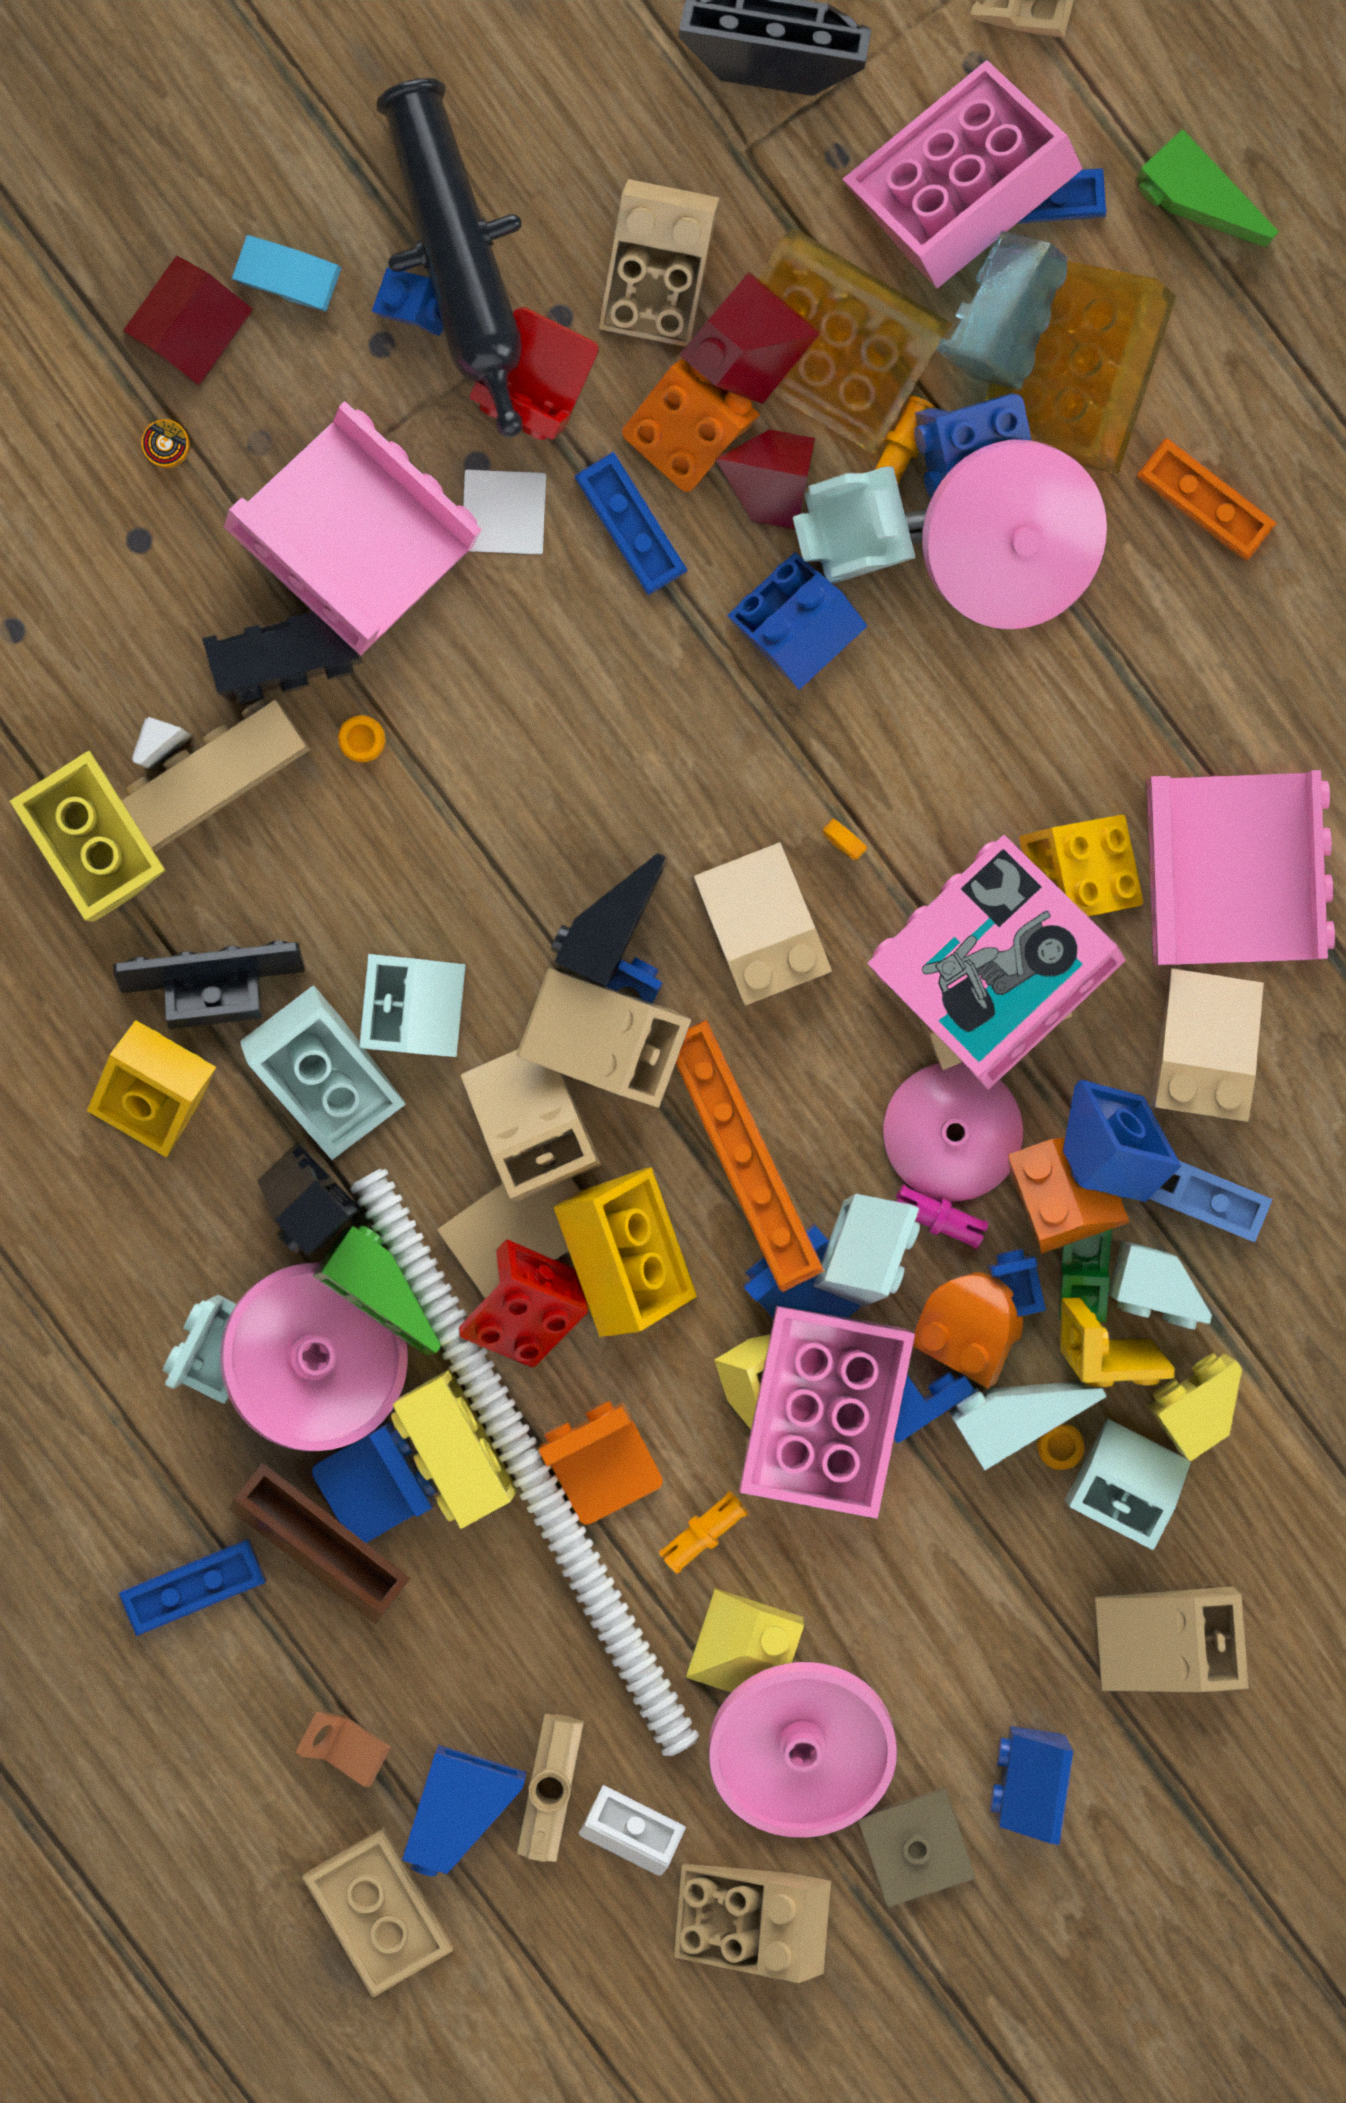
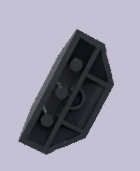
[678,0,871,96]

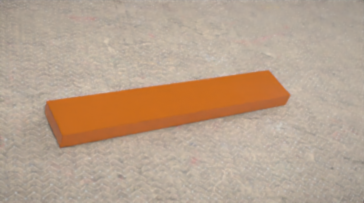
[675,1020,825,1292]

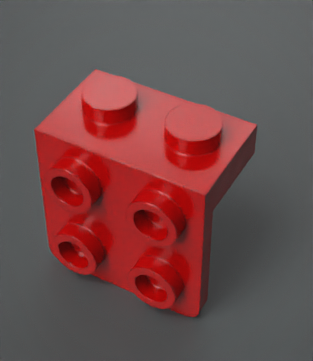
[469,307,599,440]

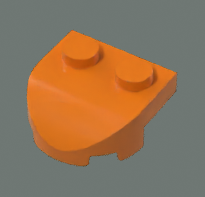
[913,1272,1023,1388]

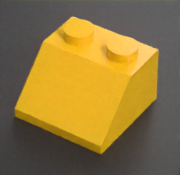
[87,1020,216,1158]

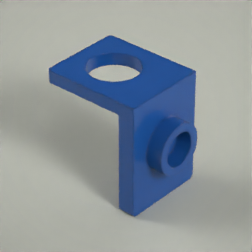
[608,957,663,1003]

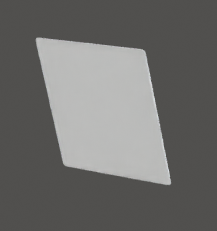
[463,470,546,554]

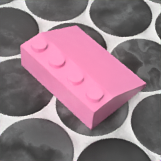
[842,60,1083,289]
[739,1306,915,1519]

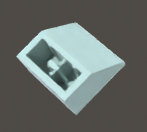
[359,954,466,1057]
[813,1194,920,1307]
[1109,1240,1212,1329]
[1064,1418,1191,1550]

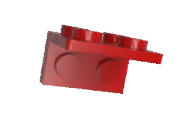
[458,1239,588,1367]

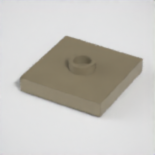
[858,1787,976,1908]

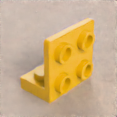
[1019,815,1143,917]
[1060,1297,1175,1387]

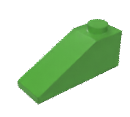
[1136,129,1279,248]
[312,1226,441,1356]

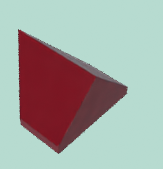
[715,429,815,530]

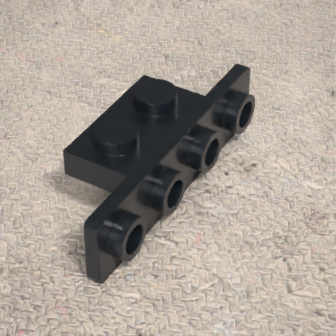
[113,941,305,1029]

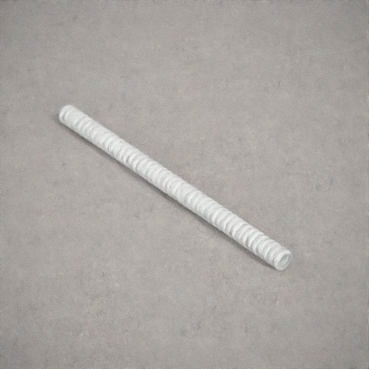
[350,1169,699,1756]

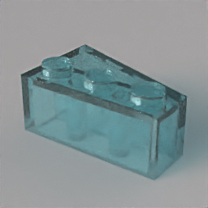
[936,231,1068,391]

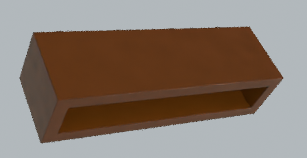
[229,1463,411,1625]

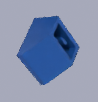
[727,552,868,690]

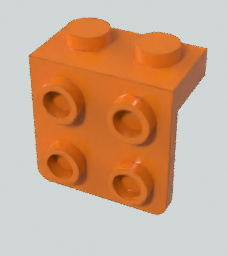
[622,359,760,492]
[538,1400,663,1525]

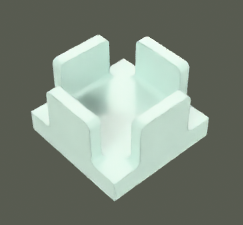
[793,467,916,584]

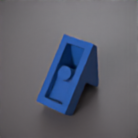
[894,1371,975,1444]

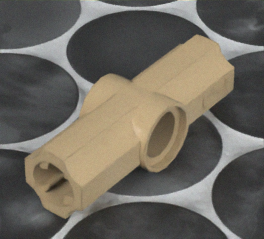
[517,1714,584,1862]

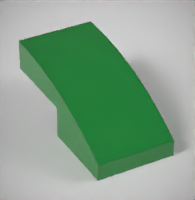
[1059,1229,1112,1322]

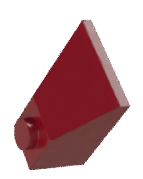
[679,272,821,404]

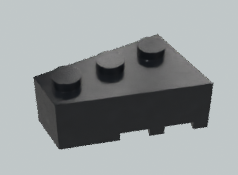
[202,612,363,706]
[257,1142,362,1255]

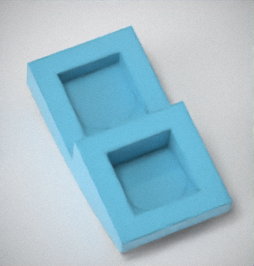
[232,235,341,312]

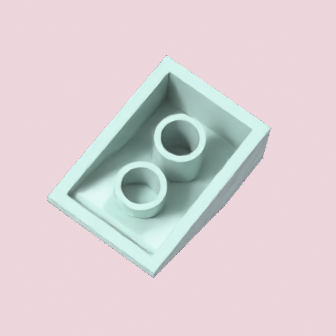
[240,985,405,1160]
[950,1381,1107,1470]

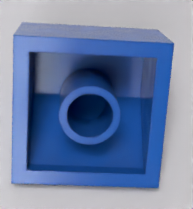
[1063,1079,1181,1202]
[990,1726,1073,1845]

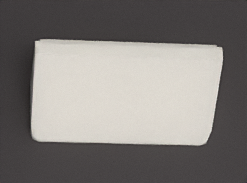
[132,717,193,770]
[579,1785,686,1876]

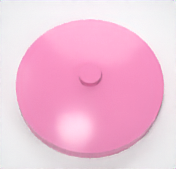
[922,440,1107,629]
[220,1263,408,1451]
[709,1662,897,1837]

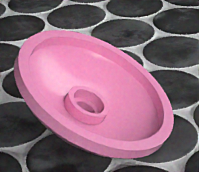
[883,1062,1023,1201]

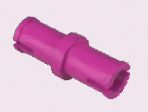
[895,1184,988,1249]

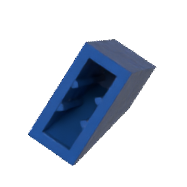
[402,1745,527,1876]

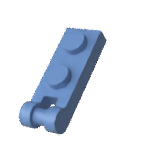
[1149,1160,1273,1242]

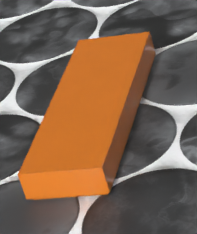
[1136,437,1276,561]

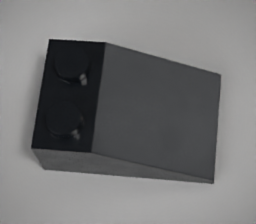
[550,853,667,987]

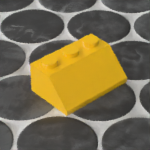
[553,1167,697,1337]

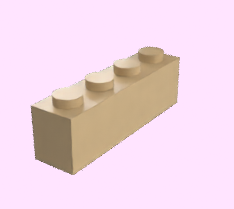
[122,699,310,852]

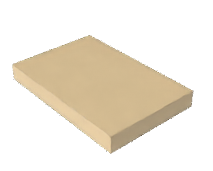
[437,1178,581,1299]
[302,1827,454,1998]

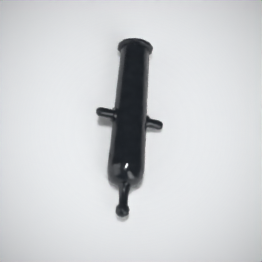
[376,78,523,437]

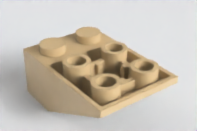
[599,179,720,347]
[516,967,691,1108]
[461,1049,601,1203]
[1094,1587,1249,1692]
[674,1864,831,1983]

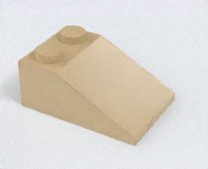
[694,842,832,1006]
[1149,968,1264,1122]

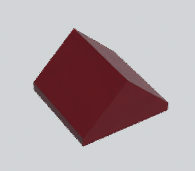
[123,255,253,386]

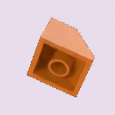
[1007,1138,1129,1254]

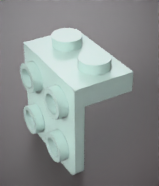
[163,1295,236,1404]

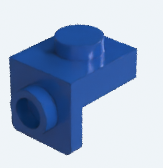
[372,267,443,336]
[987,1249,1046,1317]

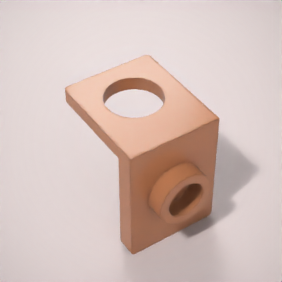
[295,1712,391,1787]

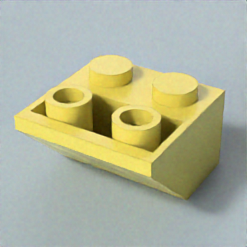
[1148,1353,1242,1462]

